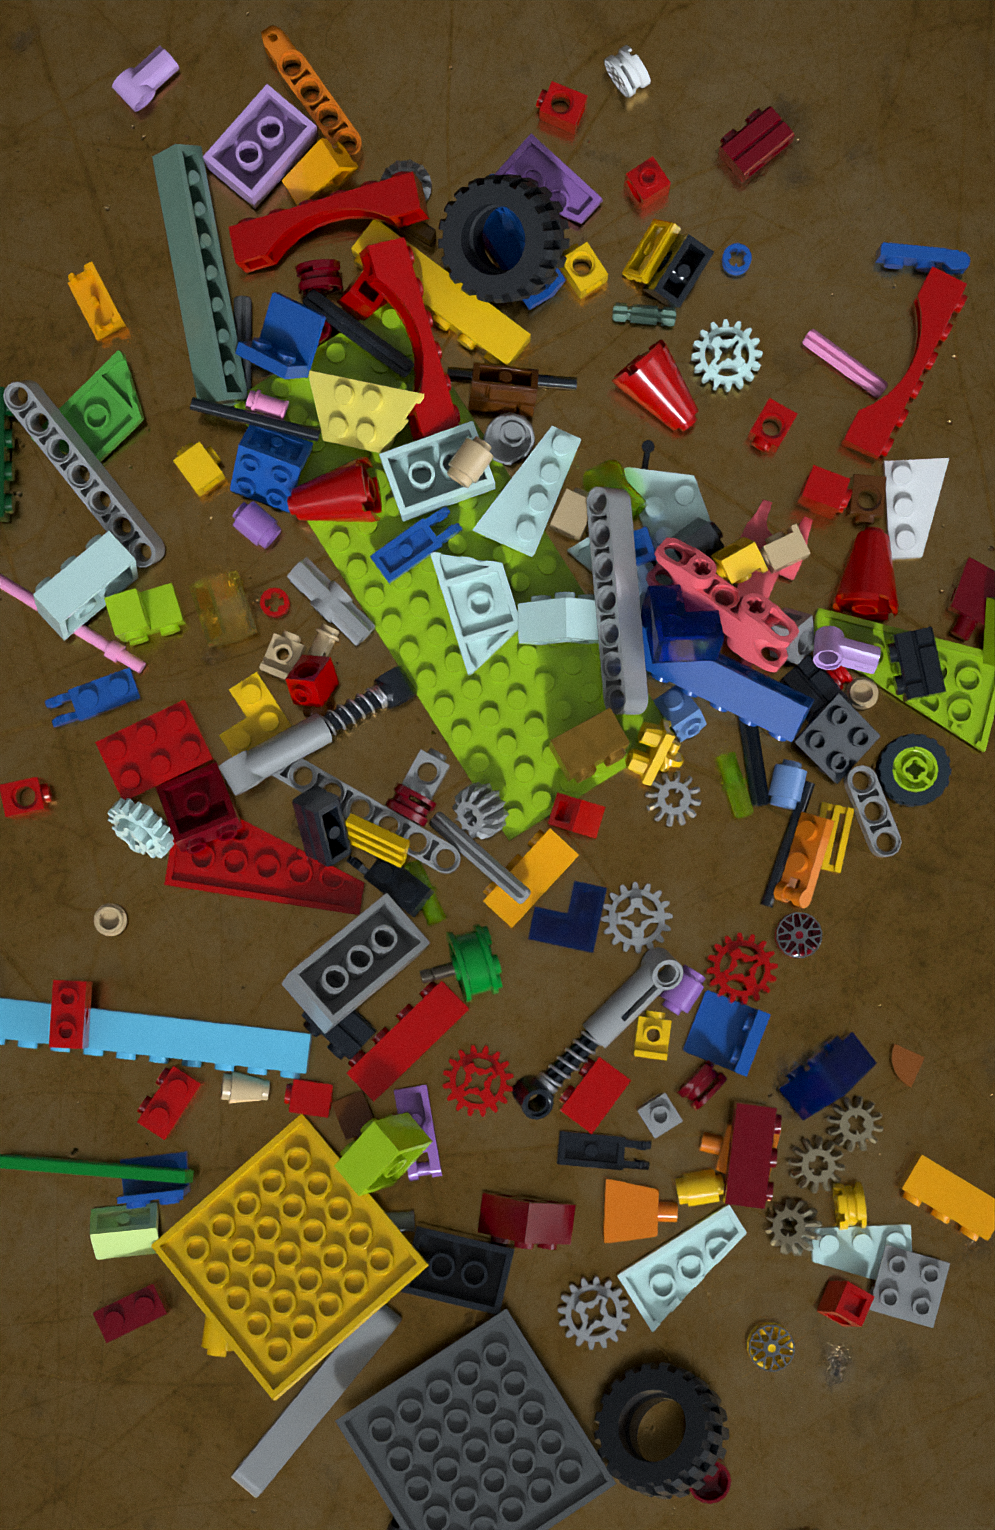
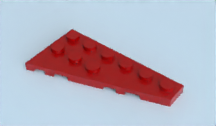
[164,818,365,915]

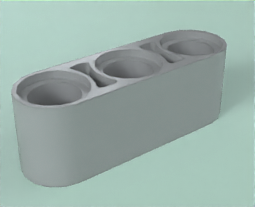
[844,765,902,858]

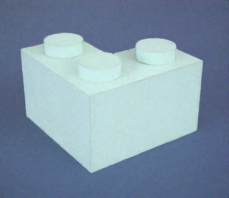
[518,592,599,645]

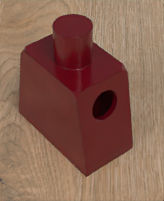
[946,557,995,641]

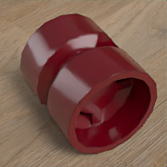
[689,1457,732,1504]

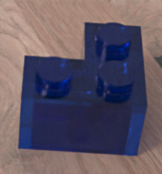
[641,585,724,664]
[528,881,607,953]
[779,1032,877,1121]

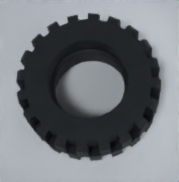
[438,174,570,303]
[593,1362,729,1499]

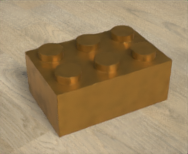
[549,708,630,783]

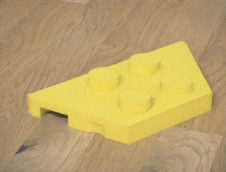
[309,370,424,453]

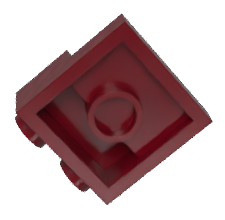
[155,762,243,854]

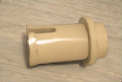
[307,623,340,657]

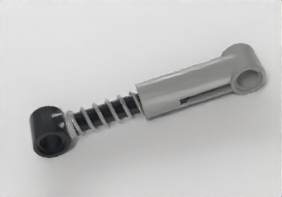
[219,665,418,796]
[512,947,683,1120]

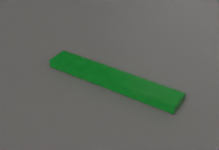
[0,1153,194,1183]

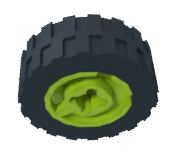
[876,733,952,807]

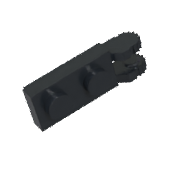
[346,850,434,917]
[557,1130,652,1170]

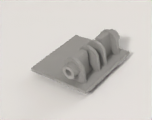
[869,1245,950,1328]

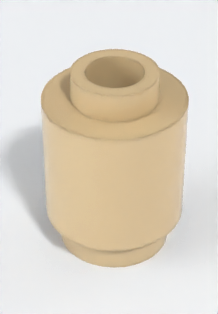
[446,436,494,488]

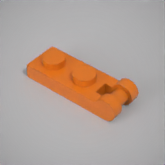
[774,811,835,908]

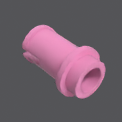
[245,389,289,420]

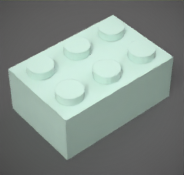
[379,421,495,522]
[33,531,138,641]

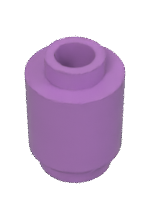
[232,501,282,549]
[660,964,706,1016]

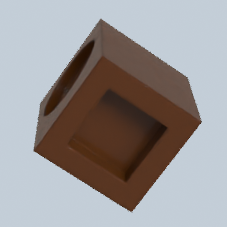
[847,474,887,525]
[331,1090,375,1141]

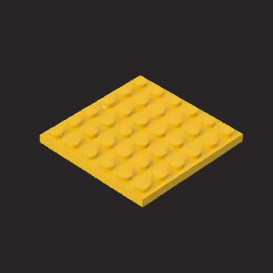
[151,1114,429,1401]

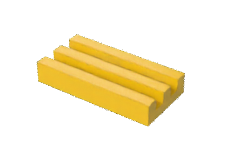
[622,218,681,284]
[818,802,854,873]
[345,813,410,868]

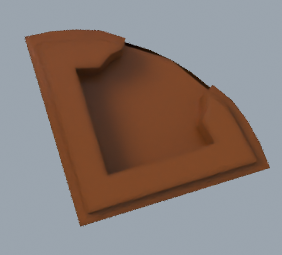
[890,1043,925,1088]

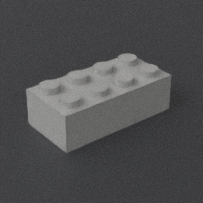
[282,893,430,1034]

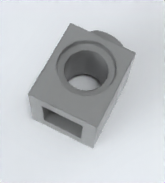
[770,607,815,664]
[402,748,450,800]
[636,1091,683,1139]

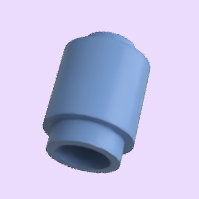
[768,759,807,810]

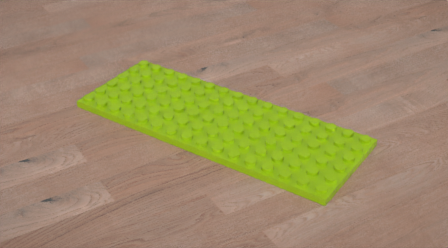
[234,303,673,841]

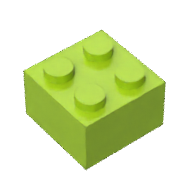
[334,1112,433,1196]

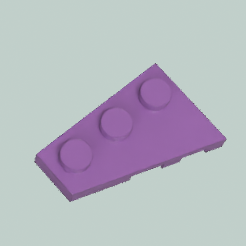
[494,134,603,225]

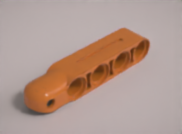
[261,25,363,163]

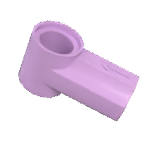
[112,46,179,112]
[813,626,881,674]

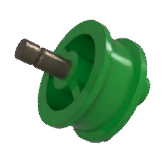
[419,923,503,1003]

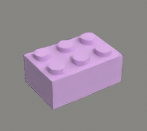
[203,84,319,209]

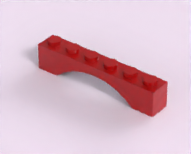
[228,171,429,273]
[359,237,460,441]
[840,266,968,462]

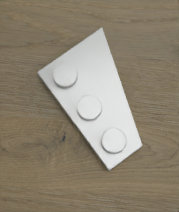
[883,458,949,560]

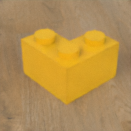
[219,672,292,757]

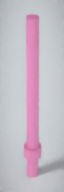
[0,573,146,673]

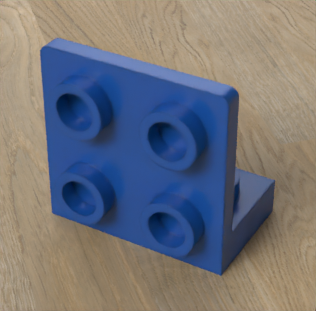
[235,292,326,379]
[230,425,313,512]
[683,990,771,1077]
[116,1151,191,1209]

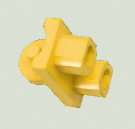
[625,719,684,786]

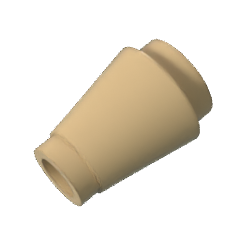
[220,1071,270,1104]

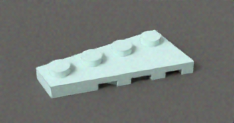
[472,426,581,557]
[617,1204,747,1333]

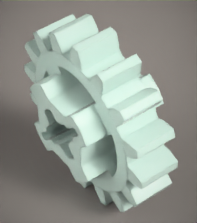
[691,319,763,392]
[107,798,175,859]

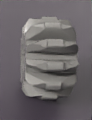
[645,771,701,827]
[452,782,509,840]

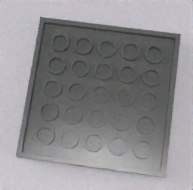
[335,1309,617,1530]

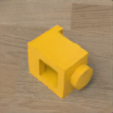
[710,537,768,584]
[632,1010,672,1061]

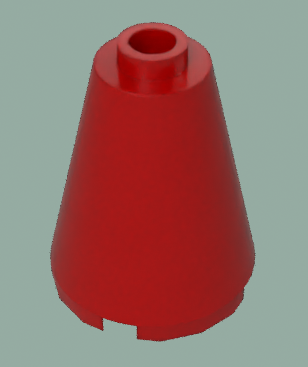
[612,339,699,432]
[287,457,382,523]
[833,527,899,621]

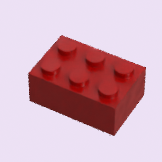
[95,699,217,801]

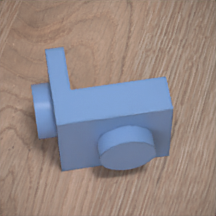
[653,685,707,742]

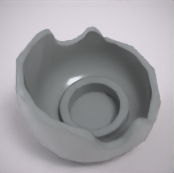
[483,412,535,465]

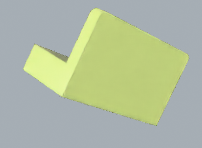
[90,1202,160,1260]

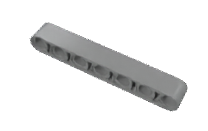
[3,380,165,568]
[587,487,648,715]
[272,758,461,874]
[231,1304,402,1498]

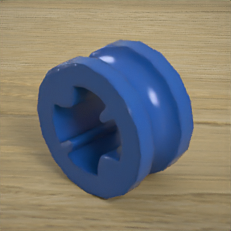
[722,243,752,276]

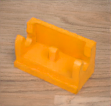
[282,138,359,206]
[68,261,126,341]

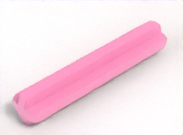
[802,329,888,398]

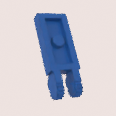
[875,242,971,276]
[370,506,463,584]
[45,667,142,728]

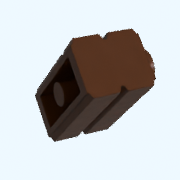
[468,362,539,417]

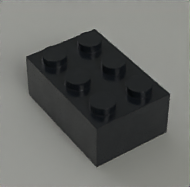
[401,1222,515,1315]

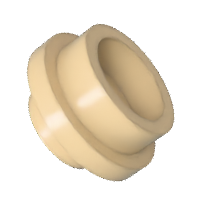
[845,677,878,710]
[94,903,127,936]

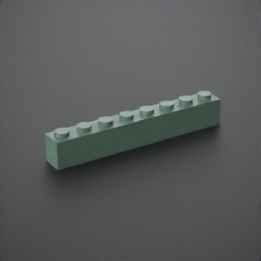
[152,144,248,406]

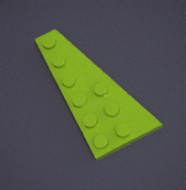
[813,608,995,752]

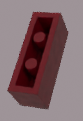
[722,1101,782,1209]

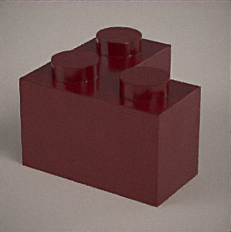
[478,1193,576,1250]

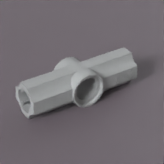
[287,557,376,646]

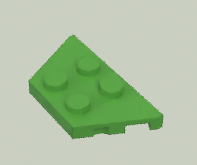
[30,350,144,462]

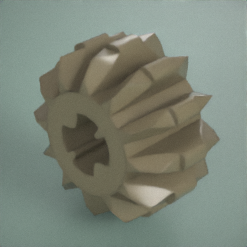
[826,1095,883,1152]
[788,1136,845,1193]
[765,1199,823,1256]

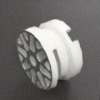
[604,45,651,98]

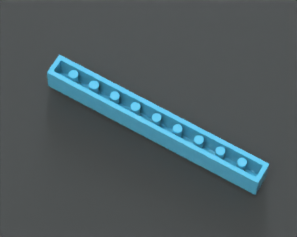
[0,997,312,1079]

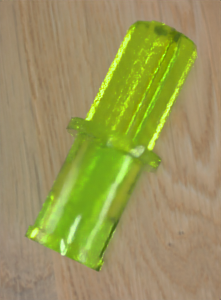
[715,752,754,818]
[404,860,447,926]

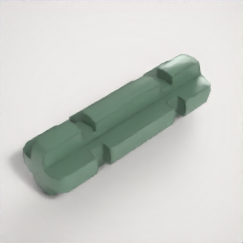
[612,302,676,326]

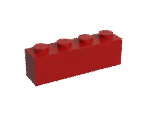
[346,980,470,1102]

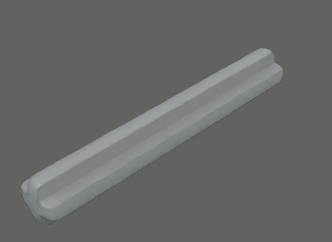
[429,812,531,904]

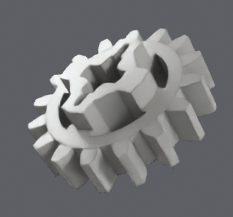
[601,882,673,953]
[558,1275,630,1350]

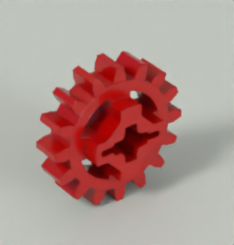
[705,932,778,1005]
[442,1045,514,1117]

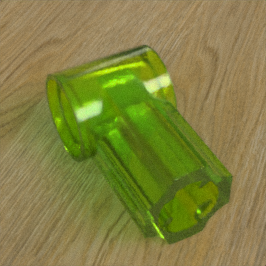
[583,459,648,520]

